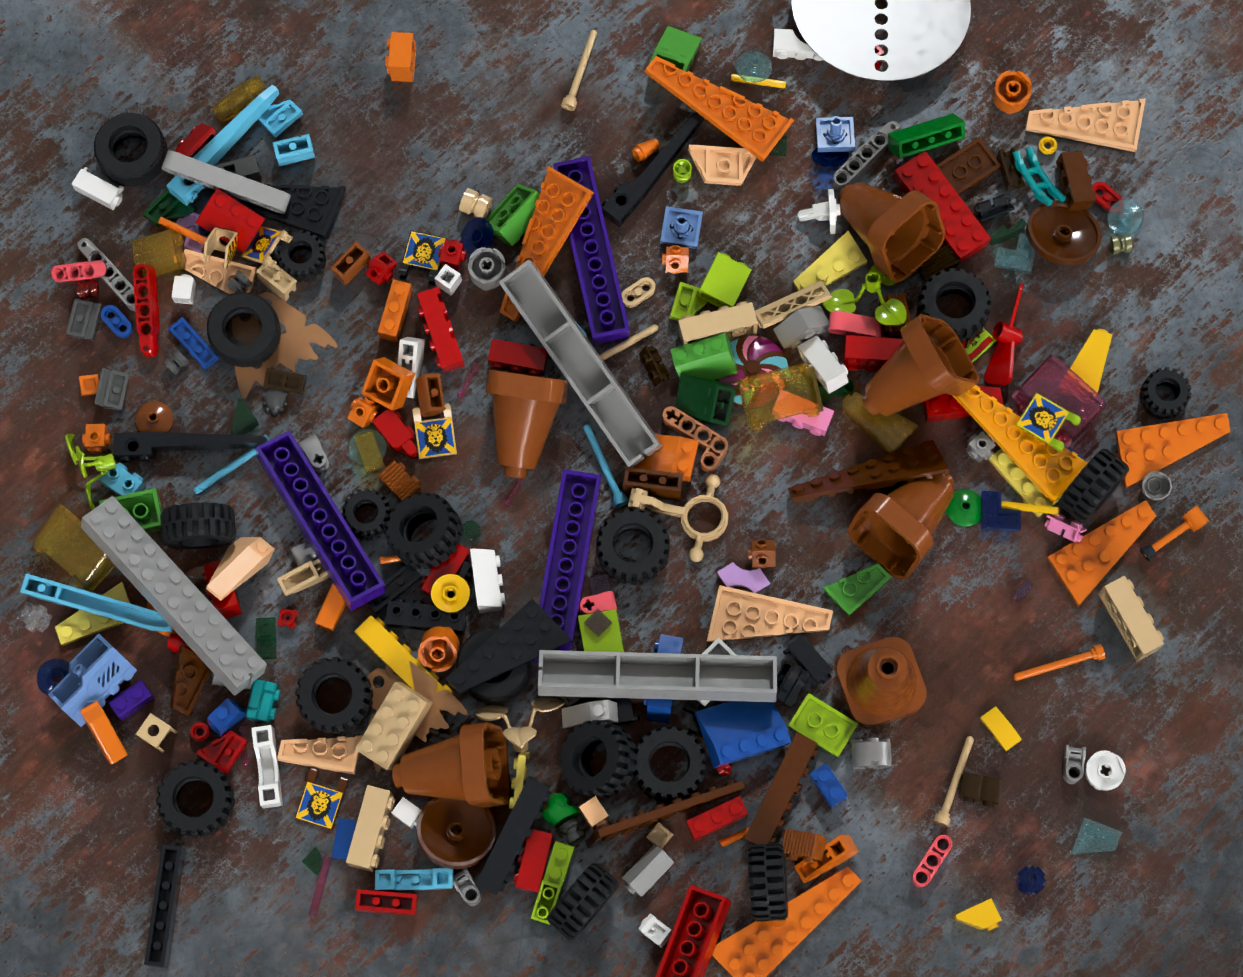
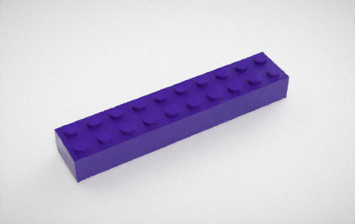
[553,156,630,345]
[255,430,385,611]
[532,469,602,662]

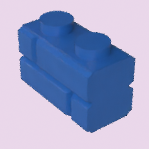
[809,763,848,809]

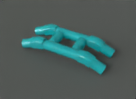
[1012,147,1066,206]

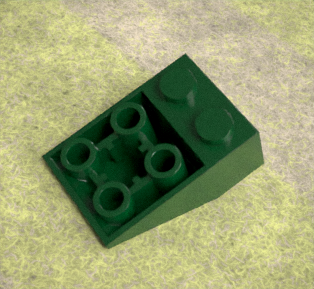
[675,374,737,426]

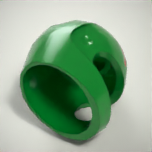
[541,793,580,828]

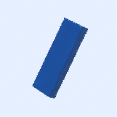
[168,317,220,370]

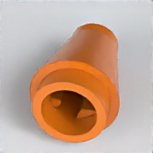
[632,138,660,162]

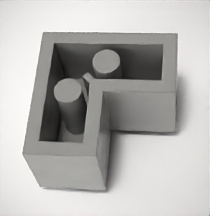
[773,306,829,349]

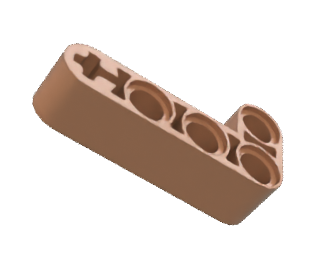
[663,406,728,473]

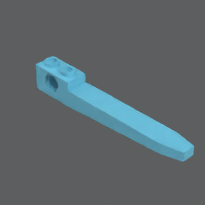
[166,85,280,206]
[20,574,173,632]

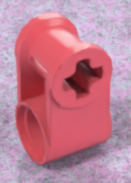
[579,591,618,615]

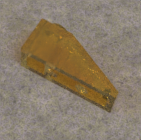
[212,75,266,123]

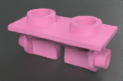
[1045,513,1087,542]

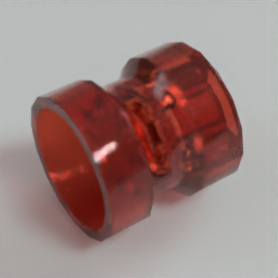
[76,278,100,299]

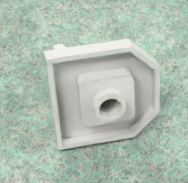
[797,189,841,234]

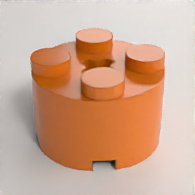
[992,70,1032,115]
[418,627,460,672]

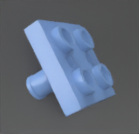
[816,116,855,152]
[660,206,703,249]

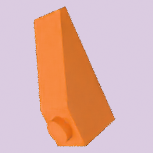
[794,835,859,883]

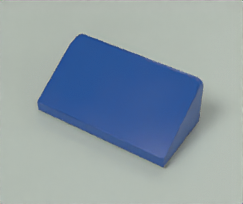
[332,819,357,860]

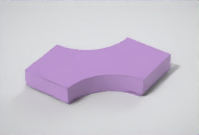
[176,212,208,253]
[717,562,770,593]

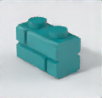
[245,679,281,724]

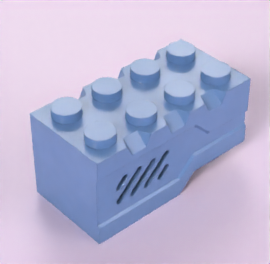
[48,633,137,727]

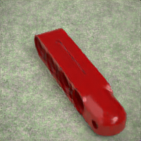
[133,264,160,358]

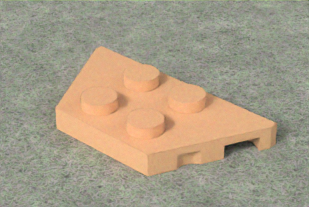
[688,144,756,186]

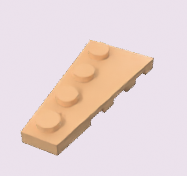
[277,735,362,775]

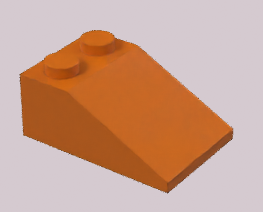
[635,434,699,482]

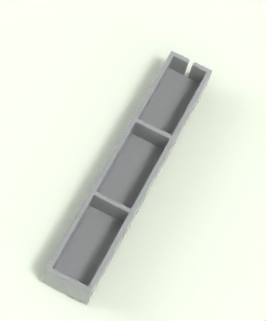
[499,260,663,468]
[81,496,267,696]
[538,650,777,702]

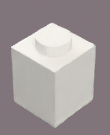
[434,264,462,296]
[171,274,196,305]
[391,797,422,829]

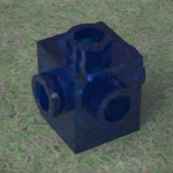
[1015,865,1046,896]

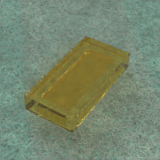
[354,431,385,474]

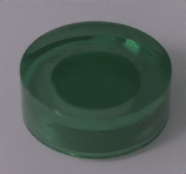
[462,520,481,541]

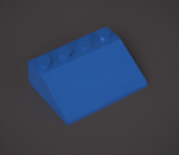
[695,701,791,768]

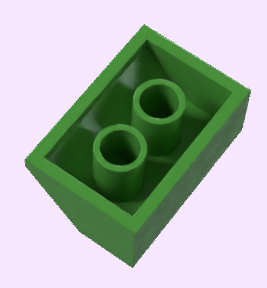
[481,184,540,246]
[670,333,738,381]
[99,488,163,534]

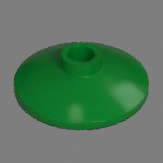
[946,489,984,527]

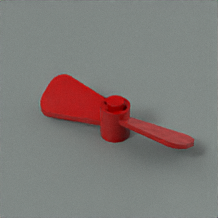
[984,283,1023,386]

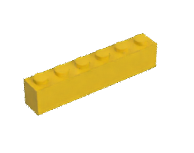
[354,615,453,713]

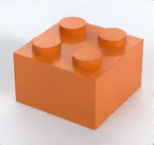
[385,32,416,82]
[361,357,415,410]

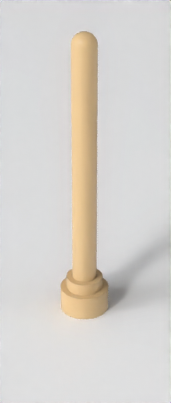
[561,30,597,111]
[599,324,658,361]
[933,736,974,827]

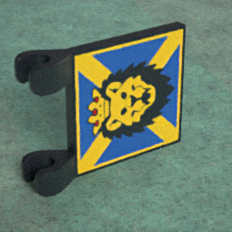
[399,230,447,285]

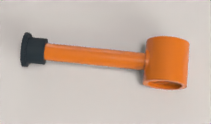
[1140,505,1209,561]

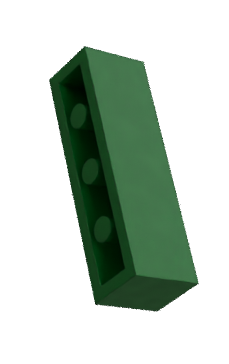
[888,113,965,159]

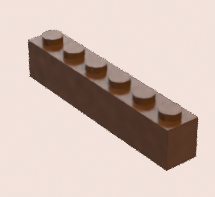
[744,732,819,845]

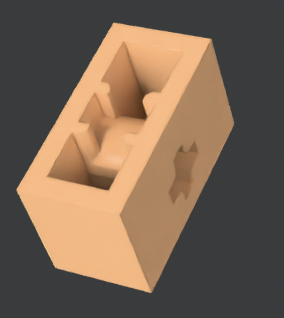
[579,796,609,831]

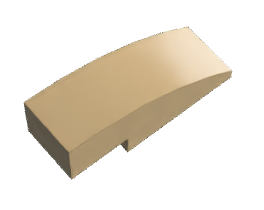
[277,559,330,596]

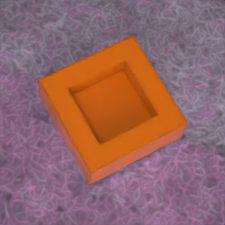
[78,374,99,396]

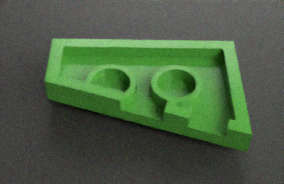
[822,563,891,617]

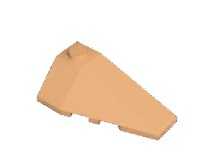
[206,537,275,601]

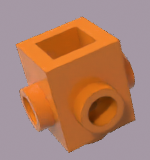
[662,245,689,274]
[347,396,379,428]
[82,424,111,454]

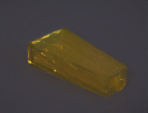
[841,392,918,454]

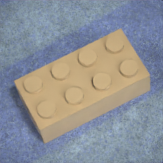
[678,301,758,346]
[1098,576,1164,661]
[355,682,433,770]
[346,785,396,872]

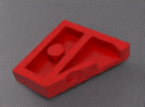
[196,730,249,774]

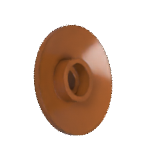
[136,401,174,432]

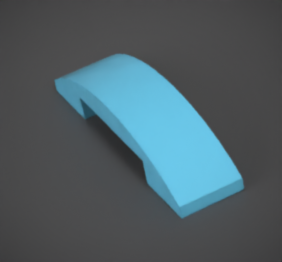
[375,868,453,891]

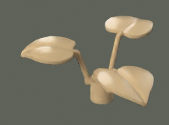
[473,697,565,752]

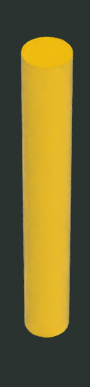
[731,74,787,89]
[1001,501,1059,515]

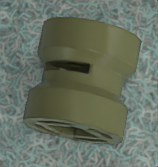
[1109,234,1132,255]

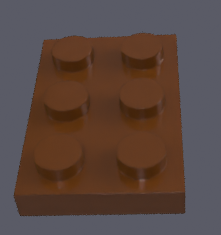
[937,137,1001,195]

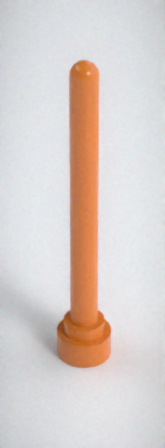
[1013,644,1106,681]

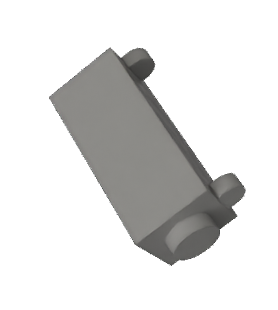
[622,844,675,897]

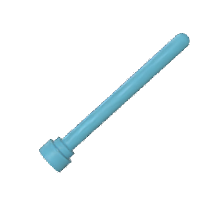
[583,424,629,508]
[193,434,270,494]

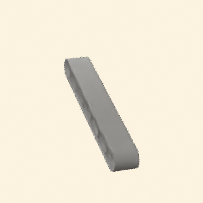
[161,150,291,214]

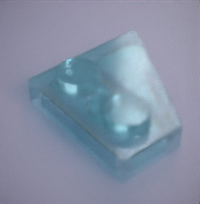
[1071,817,1122,854]

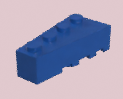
[644,634,684,724]

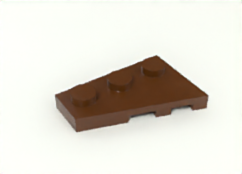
[170,646,211,716]

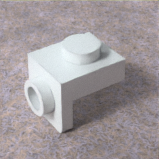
[639,913,672,948]

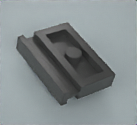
[66,299,103,341]
[94,367,130,411]

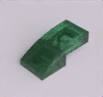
[989,218,1027,245]
[256,617,277,660]

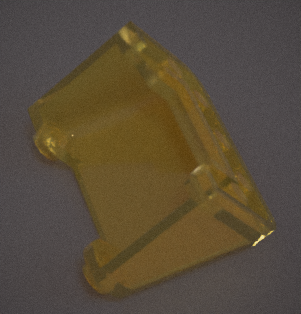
[736,363,824,431]
[32,503,115,592]

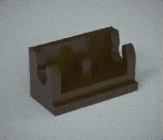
[996,147,1025,191]
[263,368,307,394]

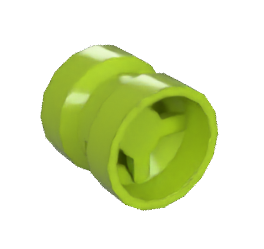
[673,159,692,183]

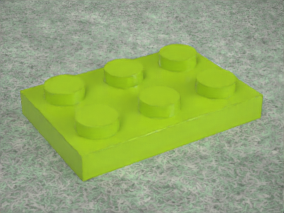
[788,693,858,758]

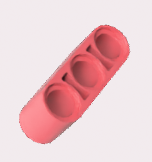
[51,260,106,282]
[828,311,882,337]
[911,835,952,888]

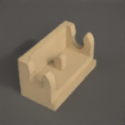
[256,264,297,302]

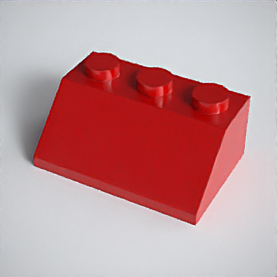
[174,123,217,176]
[195,188,265,253]

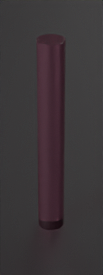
[309,856,332,916]

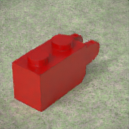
[372,409,418,459]

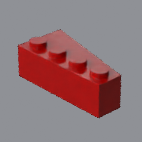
[417,286,465,373]
[922,386,1004,423]

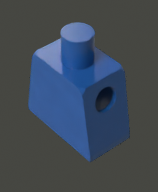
[207,698,246,738]

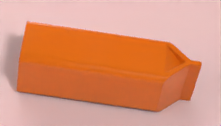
[315,583,346,633]
[80,701,128,764]

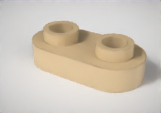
[622,277,655,308]

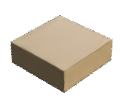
[646,822,674,849]

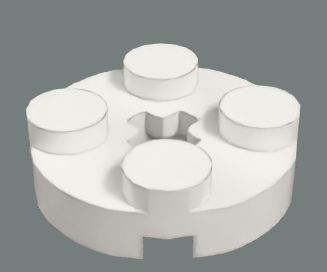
[1085,751,1126,791]

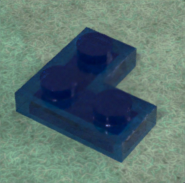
[981,491,1021,531]

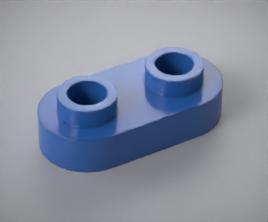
[101,305,133,338]

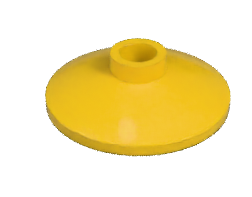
[431,574,470,613]

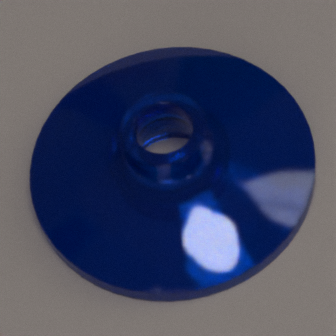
[811,148,849,168]
[461,218,493,254]
[37,659,69,696]

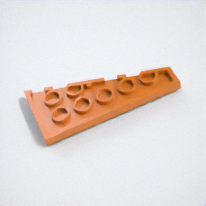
[1115,413,1231,488]
[1047,500,1156,607]

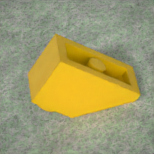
[953,898,1002,931]

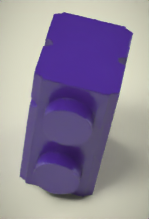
[108,680,155,721]

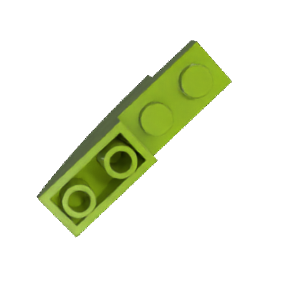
[530,841,575,925]

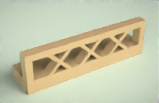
[755,281,832,329]

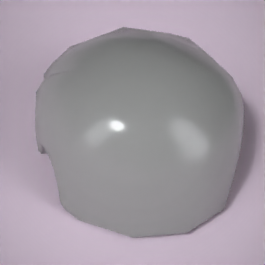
[1141,471,1172,500]

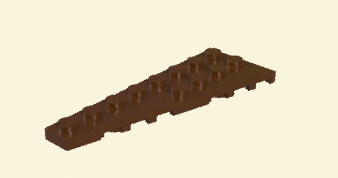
[788,440,950,504]
[586,780,745,848]

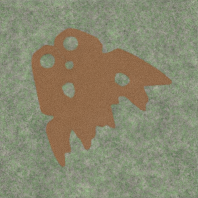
[232,292,338,399]
[367,661,468,773]

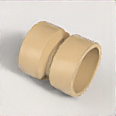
[459,188,493,221]

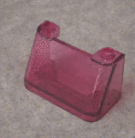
[1011,355,1106,448]

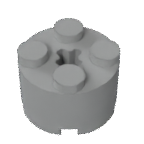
[468,247,507,291]
[851,738,892,770]

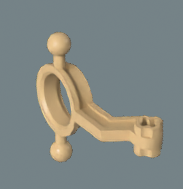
[627,474,728,562]

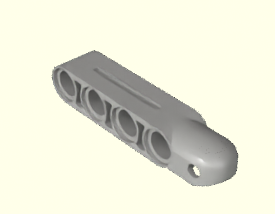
[832,121,901,192]
[77,238,135,311]

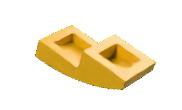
[980,706,1021,751]

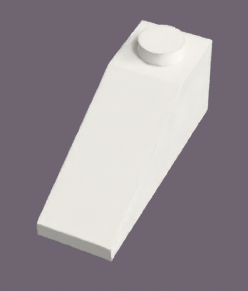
[398,337,425,398]
[562,700,618,729]

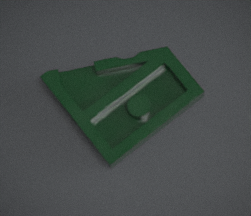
[143,189,196,227]

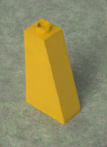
[1057,329,1112,403]

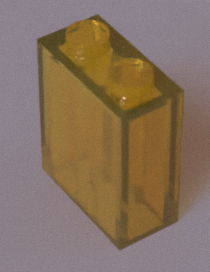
[131,229,186,277]

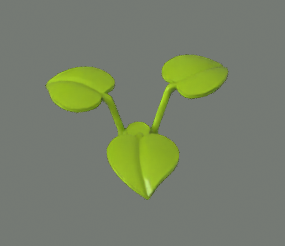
[822,265,907,326]
[65,434,117,510]

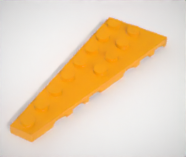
[952,385,1088,503]

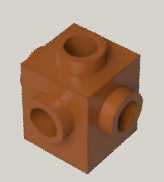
[748,539,776,568]

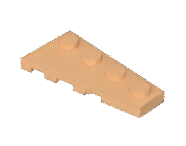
[180,249,258,295]

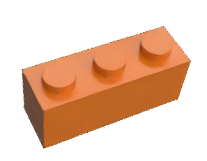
[378,279,413,343]

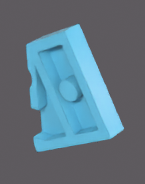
[258,100,303,138]

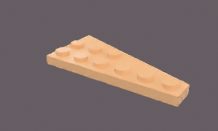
[1025,98,1146,152]
[707,585,833,642]

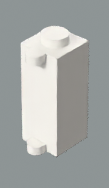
[72,167,124,210]

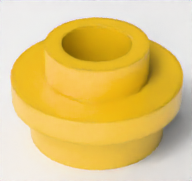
[1038,137,1057,155]

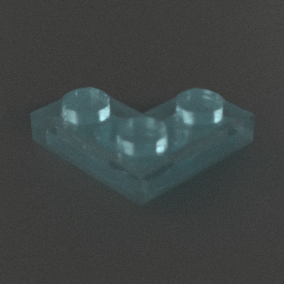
[994,233,1035,274]

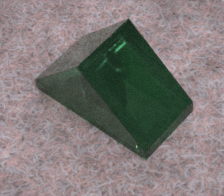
[230,398,259,435]

